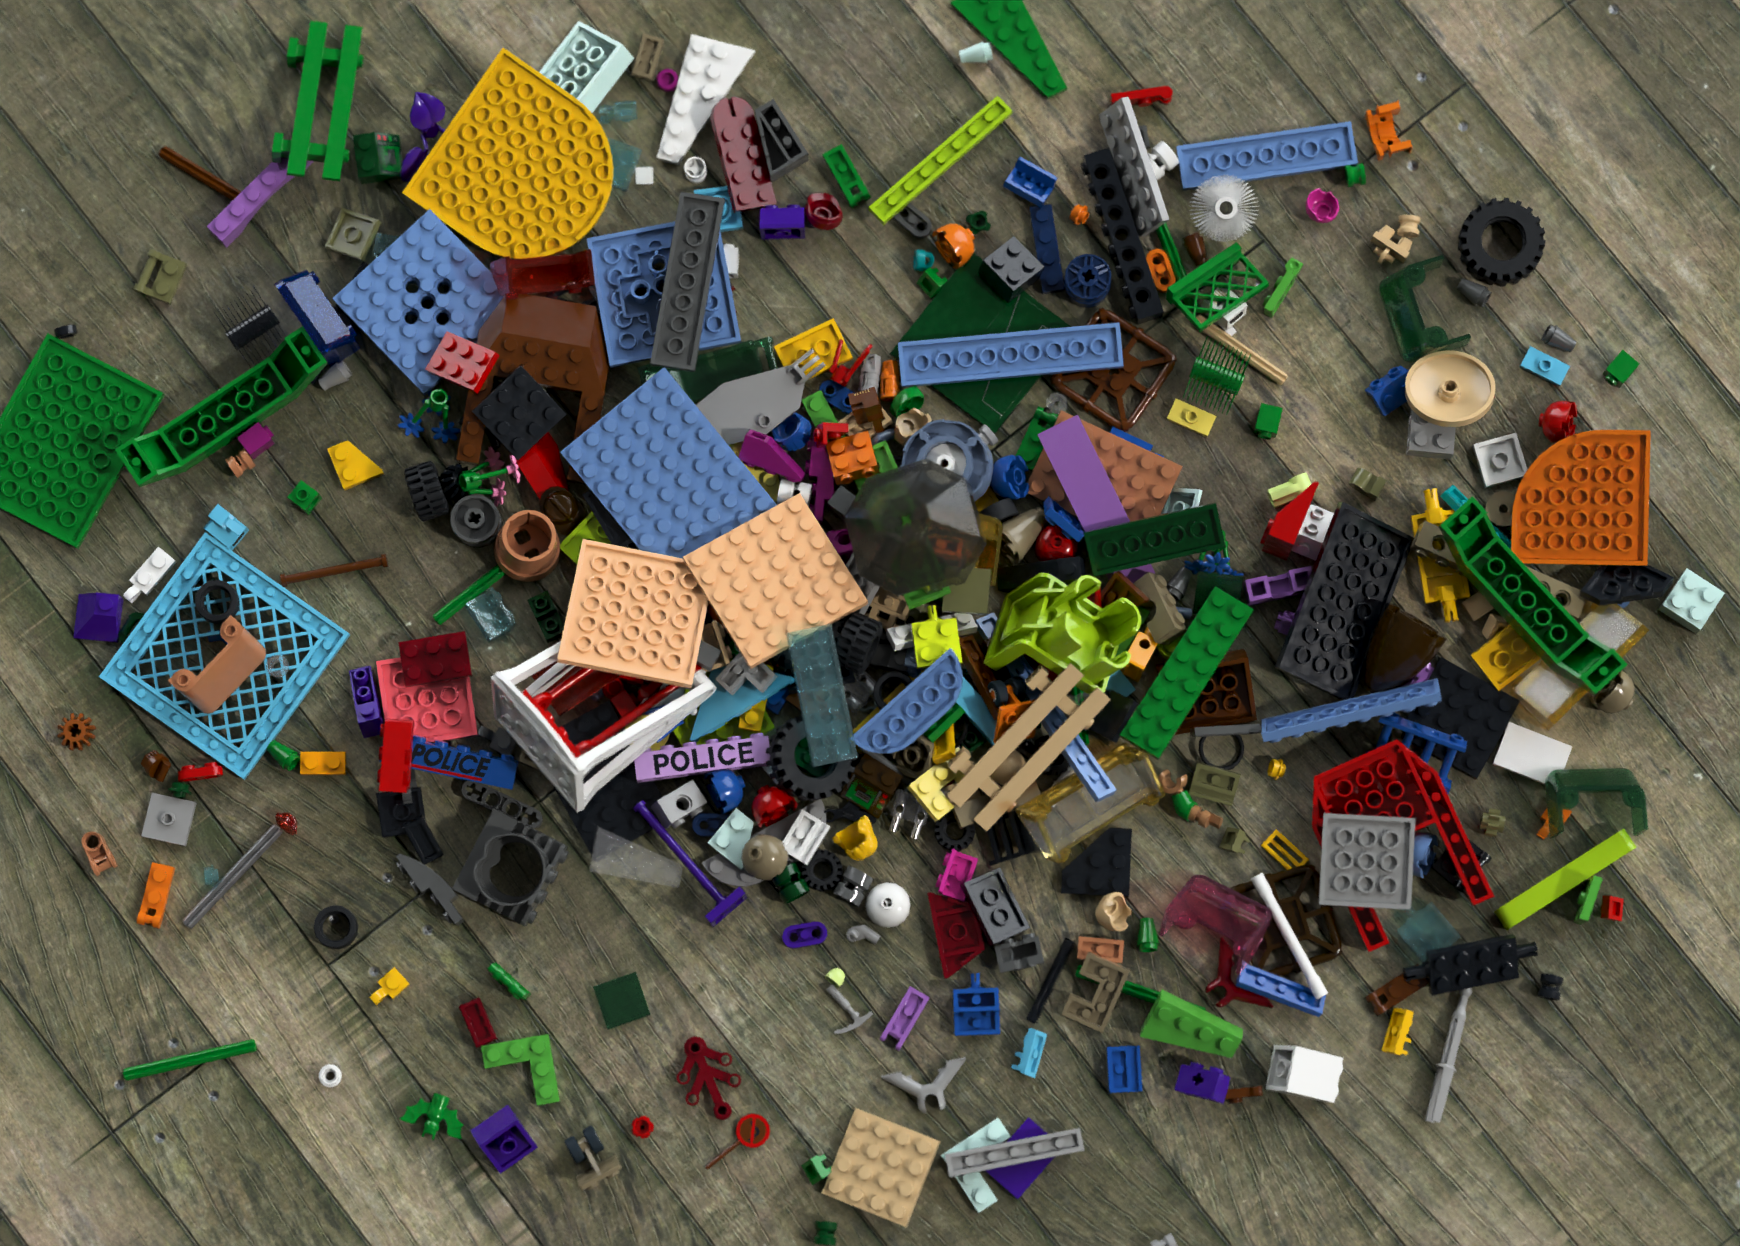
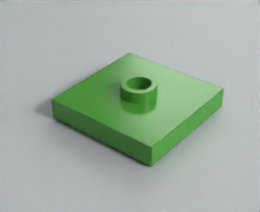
[1573,875,1602,925]

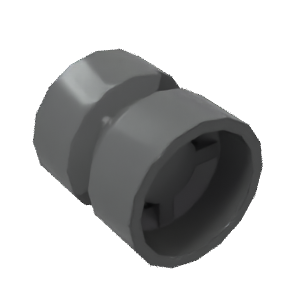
[833,865,874,907]

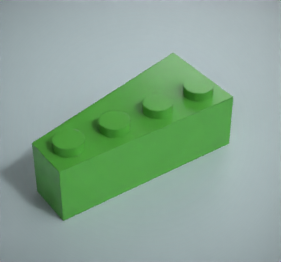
[1140,989,1243,1058]

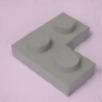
[715,652,778,695]

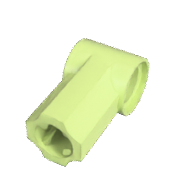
[1267,473,1311,508]

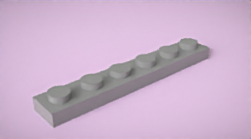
[945,1128,1084,1177]

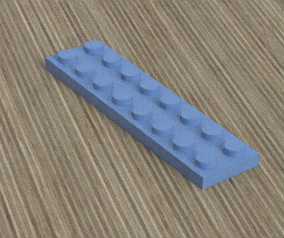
[1176,121,1358,191]
[1261,678,1442,743]

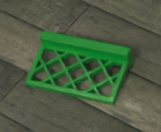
[1166,242,1269,332]

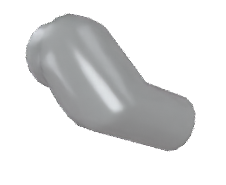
[846,924,881,945]

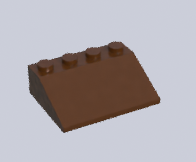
[1156,649,1257,735]

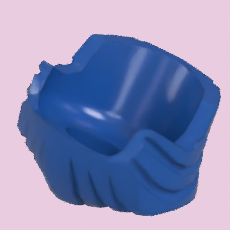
[772,412,812,451]

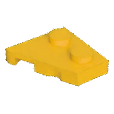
[327,440,384,490]

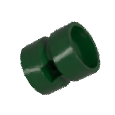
[772,863,810,904]

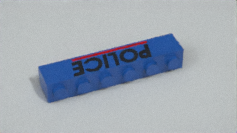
[379,735,519,790]

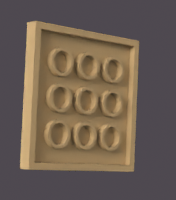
[822,1108,940,1227]

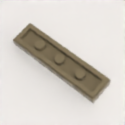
[952,780,1043,829]

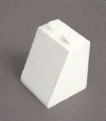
[1265,1045,1343,1103]

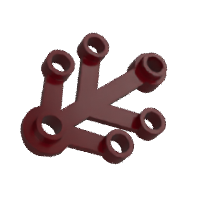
[676,1036,741,1120]

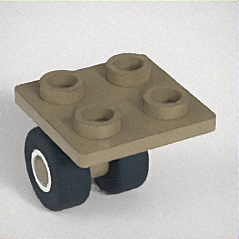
[564,1126,622,1191]

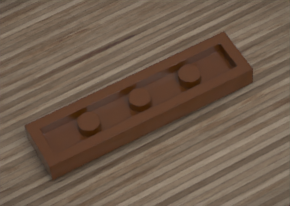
[959,635,999,721]

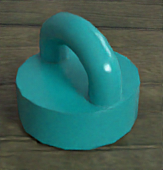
[913,249,935,272]

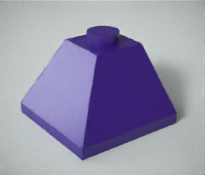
[73,592,124,643]

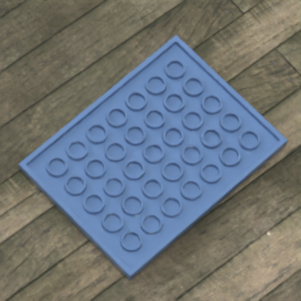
[560,367,777,559]

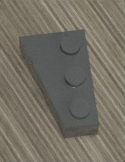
[755,99,809,183]

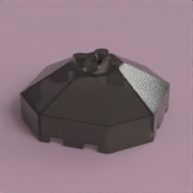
[844,458,987,596]

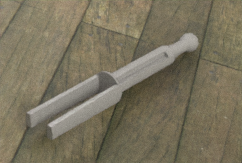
[1425,988,1472,1123]

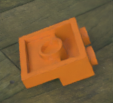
[826,431,880,485]

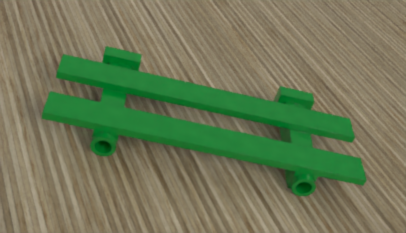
[272,20,364,181]

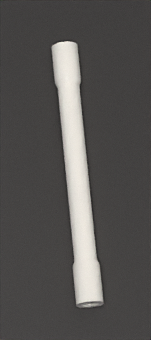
[1251,873,1328,1000]

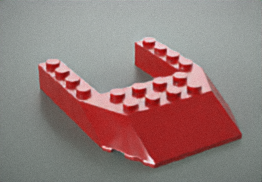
[1312,739,1494,952]

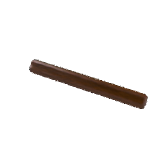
[159,146,241,201]

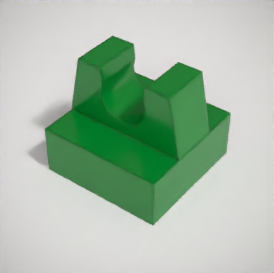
[916,267,948,298]
[801,1154,832,1185]

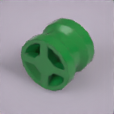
[1345,163,1366,187]

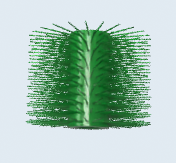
[1183,336,1251,416]

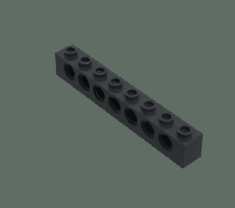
[1081,148,1164,325]

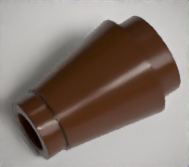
[1182,232,1208,266]

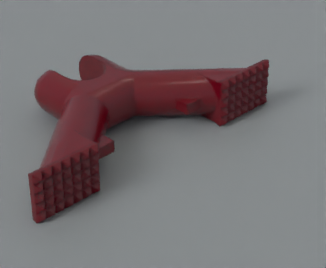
[1205,937,1274,1009]

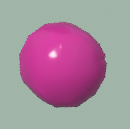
[1305,188,1339,223]

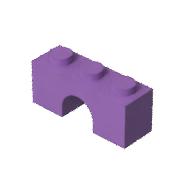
[1243,566,1312,606]

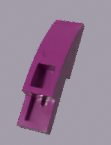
[805,432,834,525]

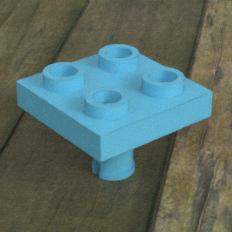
[694,186,743,232]

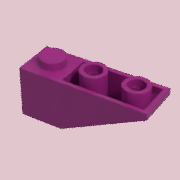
[738,429,806,482]

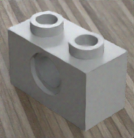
[651,780,707,829]

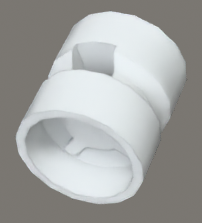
[1148,141,1179,181]
[776,478,813,507]

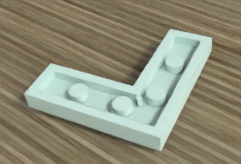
[941,1118,1011,1213]

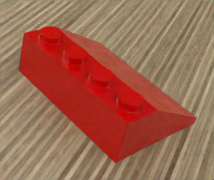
[1260,481,1319,561]

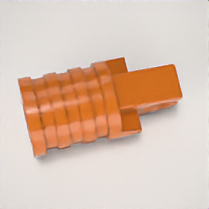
[880,360,900,402]

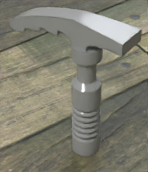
[826,984,874,1034]

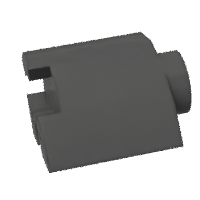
[995,933,1044,973]

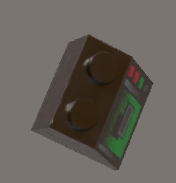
[840,753,903,819]

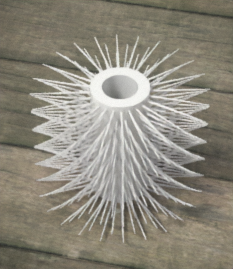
[1189,174,1259,242]

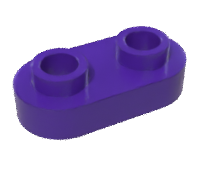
[782,921,827,949]

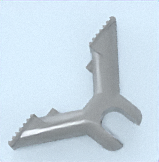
[881,1057,966,1114]

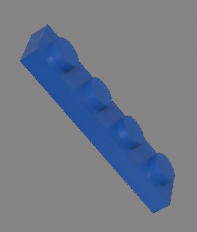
[1236,963,1326,1017]

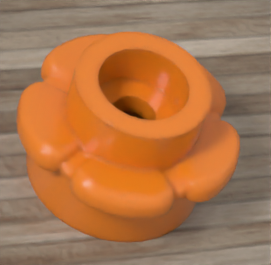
[1070,204,1090,225]

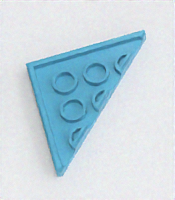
[690,666,795,742]

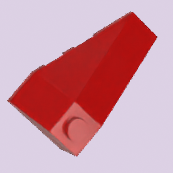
[508,432,569,500]

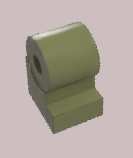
[1348,468,1387,501]

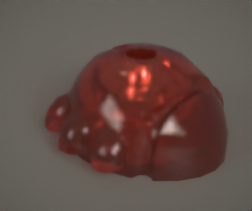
[275,812,298,835]

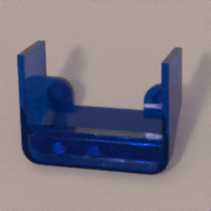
[274,270,360,367]

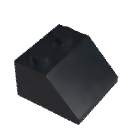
[1088,689,1138,743]

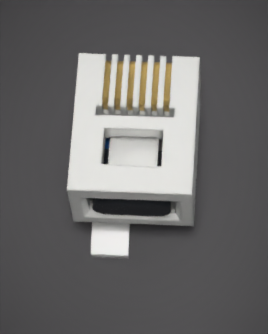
[1201,288,1247,336]

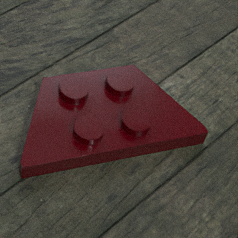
[927,892,985,979]

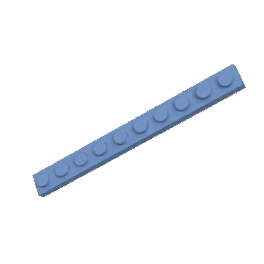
[975,612,1116,803]

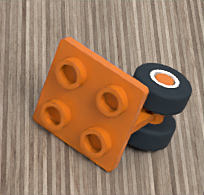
[987,676,1036,744]

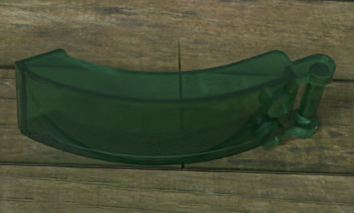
[638,337,778,404]

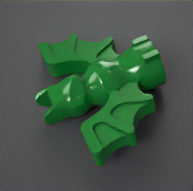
[400,1093,464,1141]

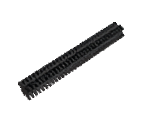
[1026,938,1076,1025]

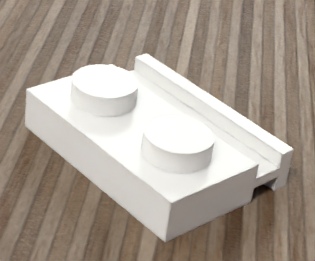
[783,809,831,866]

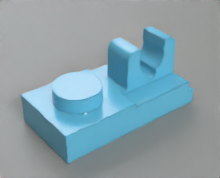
[1012,1028,1047,1078]

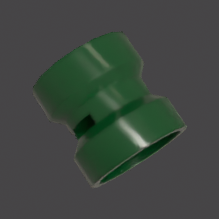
[814,1221,837,1246]

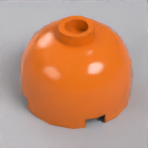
[932,223,975,269]

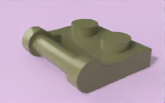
[133,249,187,305]

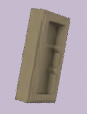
[631,33,665,82]

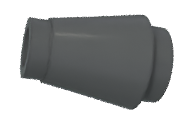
[1457,278,1492,307]
[1542,324,1577,353]
[1166,567,1192,602]

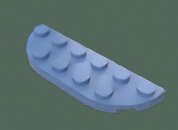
[849,648,963,753]

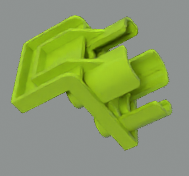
[984,573,1141,695]

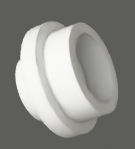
[319,1065,342,1088]

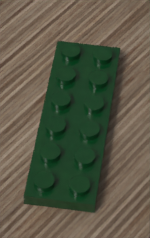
[1084,502,1226,576]

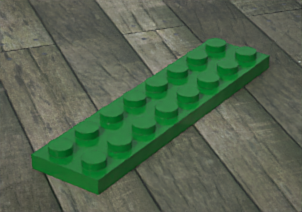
[1120,586,1254,760]

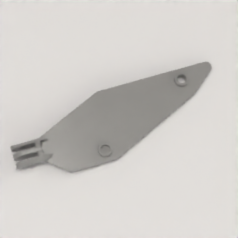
[696,348,826,445]

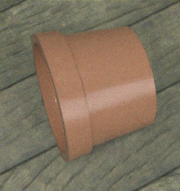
[494,510,561,582]

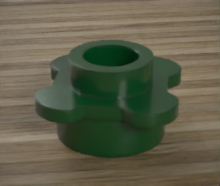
[966,210,991,235]
[168,782,192,798]

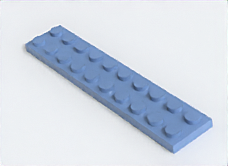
[898,322,1124,388]

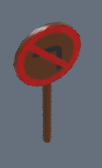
[705,1114,770,1170]

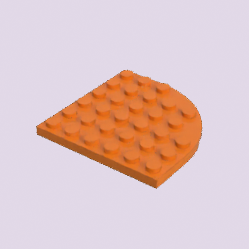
[1511,430,1651,566]

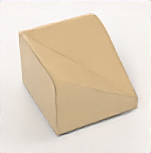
[1482,613,1509,640]

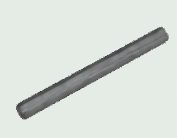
[182,824,283,929]

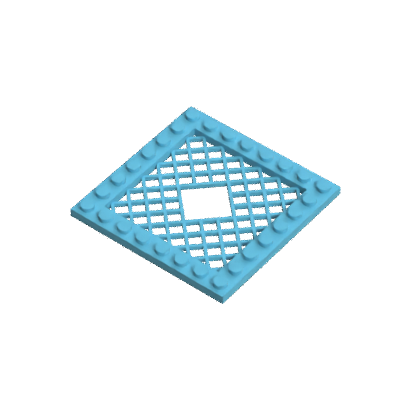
[99,532,350,780]

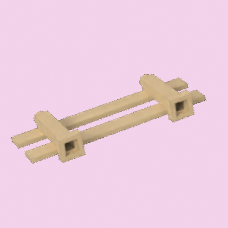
[947,663,1111,831]

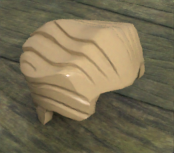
[894,408,932,446]

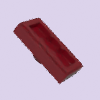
[459,997,498,1048]

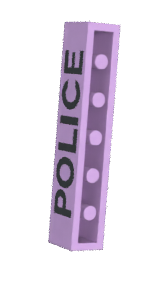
[634,733,770,783]

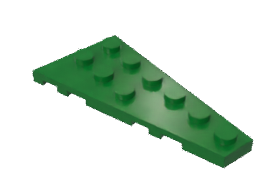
[950,0,1067,100]

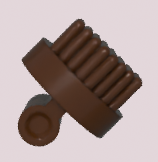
[141,750,171,782]

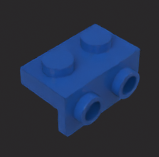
[1003,157,1058,208]
[1365,366,1409,416]

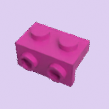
[935,849,978,902]

